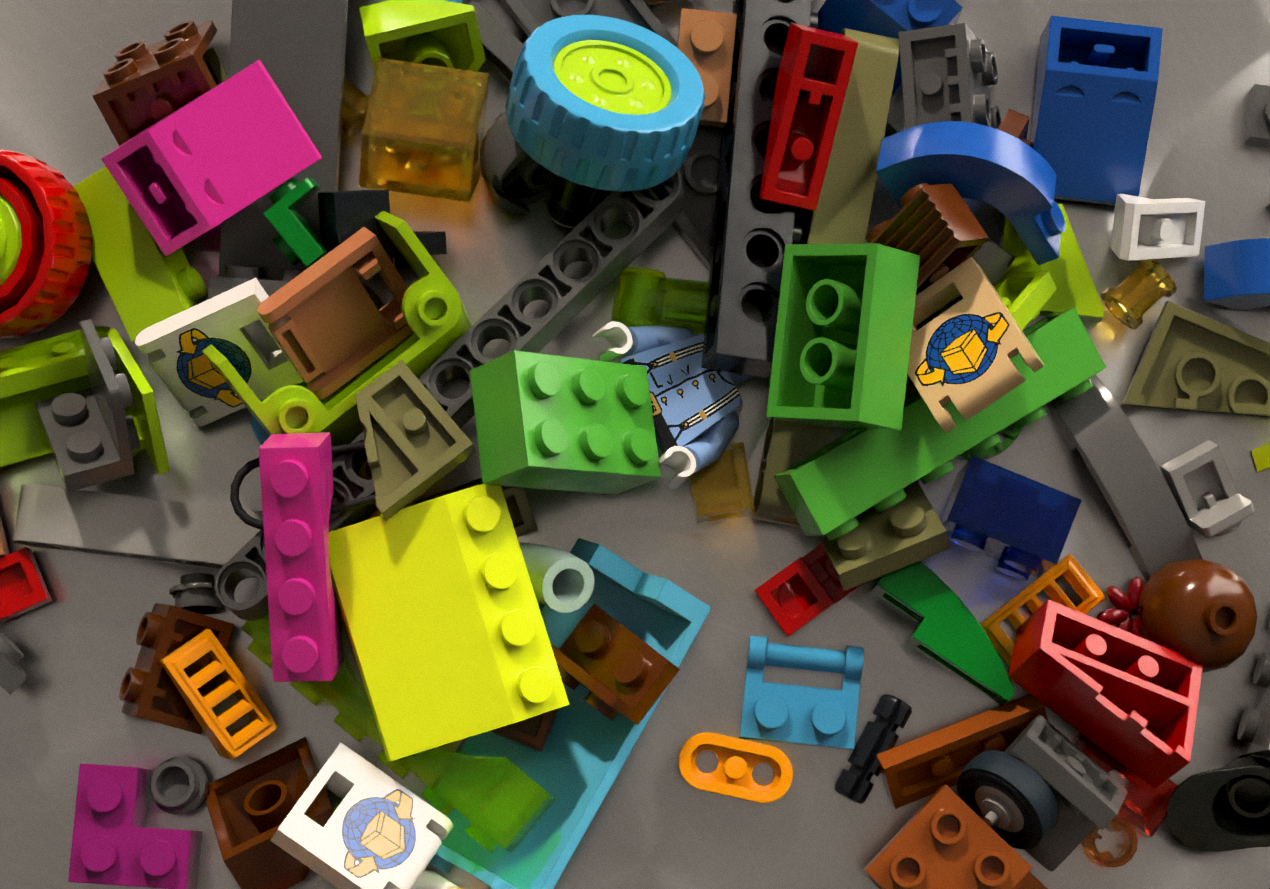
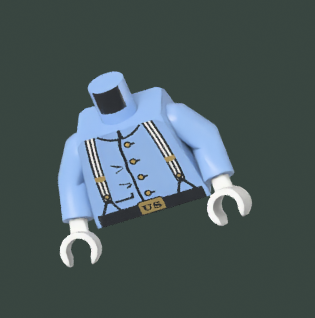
[592,321,754,489]

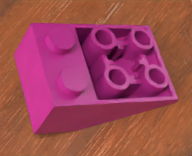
[101,59,322,256]

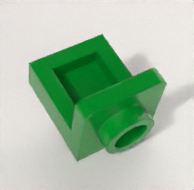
[263,177,330,267]

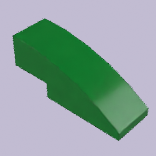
[872,561,1015,705]

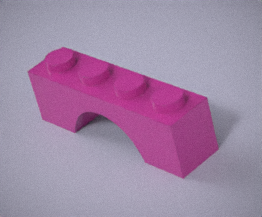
[258,433,344,682]

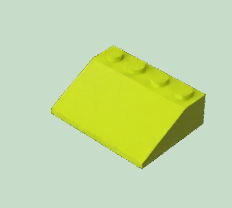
[329,484,570,762]

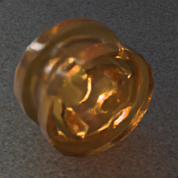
[1081,816,1138,868]

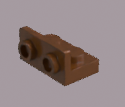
[119,603,234,735]
[551,604,680,725]

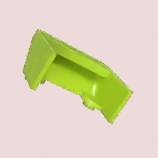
[202,210,472,461]
[0,326,170,475]

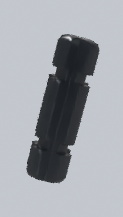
[835,694,912,804]

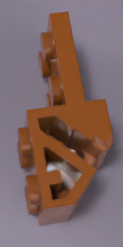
[862,785,1047,889]

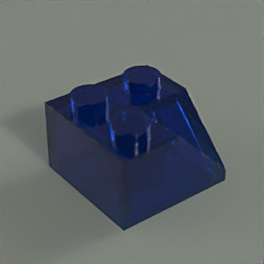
[942,456,1082,581]

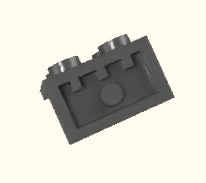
[898,23,1001,129]
[35,319,140,493]
[1004,714,1128,871]

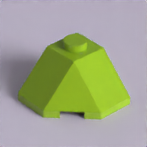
[359,0,486,133]

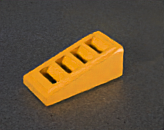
[980,554,1106,669]
[160,629,278,759]

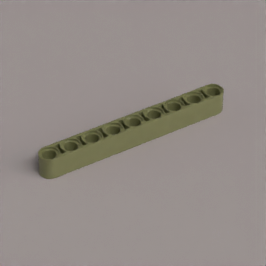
[753,28,900,528]

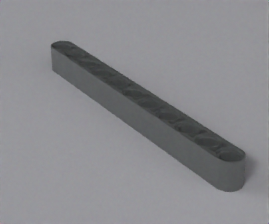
[215,170,684,621]

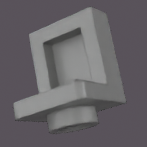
[1160,440,1256,538]

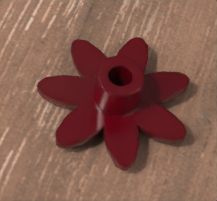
[1097,577,1144,637]

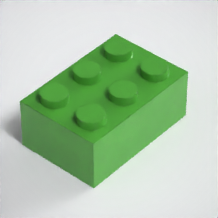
[766,243,920,430]
[470,350,661,495]

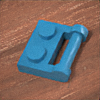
[739,635,864,750]

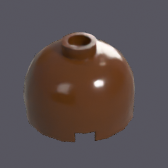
[1138,559,1258,673]

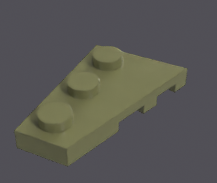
[1121,301,1270,416]

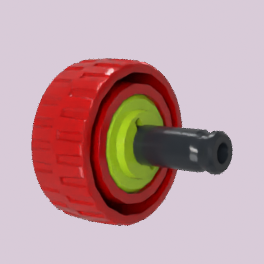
[0,149,92,338]

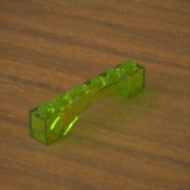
[241,614,556,853]

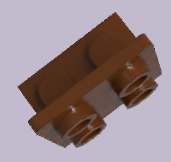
[93,20,217,146]

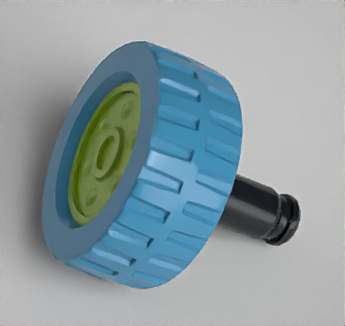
[505,15,705,228]

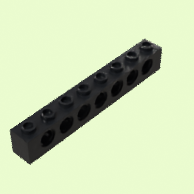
[701,0,818,378]

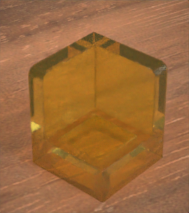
[689,442,754,524]

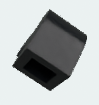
[318,189,447,280]

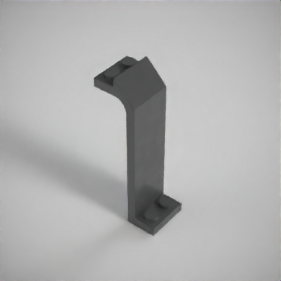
[208,0,348,299]

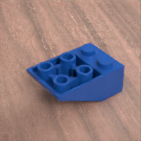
[1031,16,1163,205]

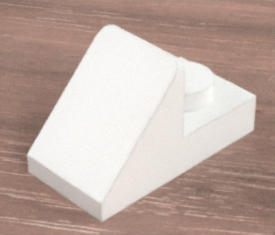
[1111,194,1206,261]

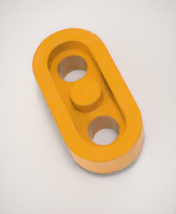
[678,732,793,803]

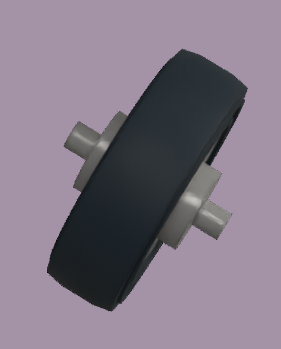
[957,750,1059,849]

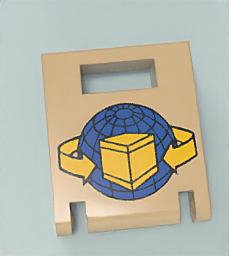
[907,257,1044,433]

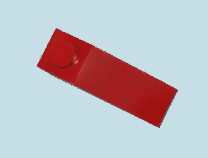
[759,23,859,211]

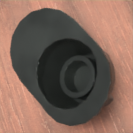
[1167,756,1270,852]

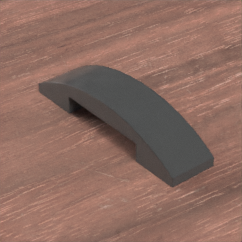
[1046,374,1203,582]

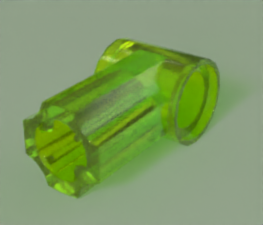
[611,267,709,332]

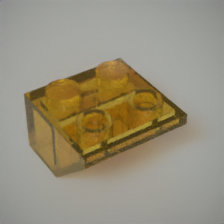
[359,58,489,202]

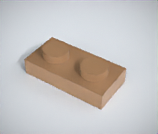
[677,8,737,128]

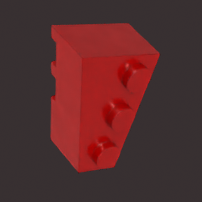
[1008,599,1203,789]

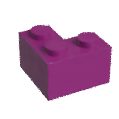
[68,763,202,889]

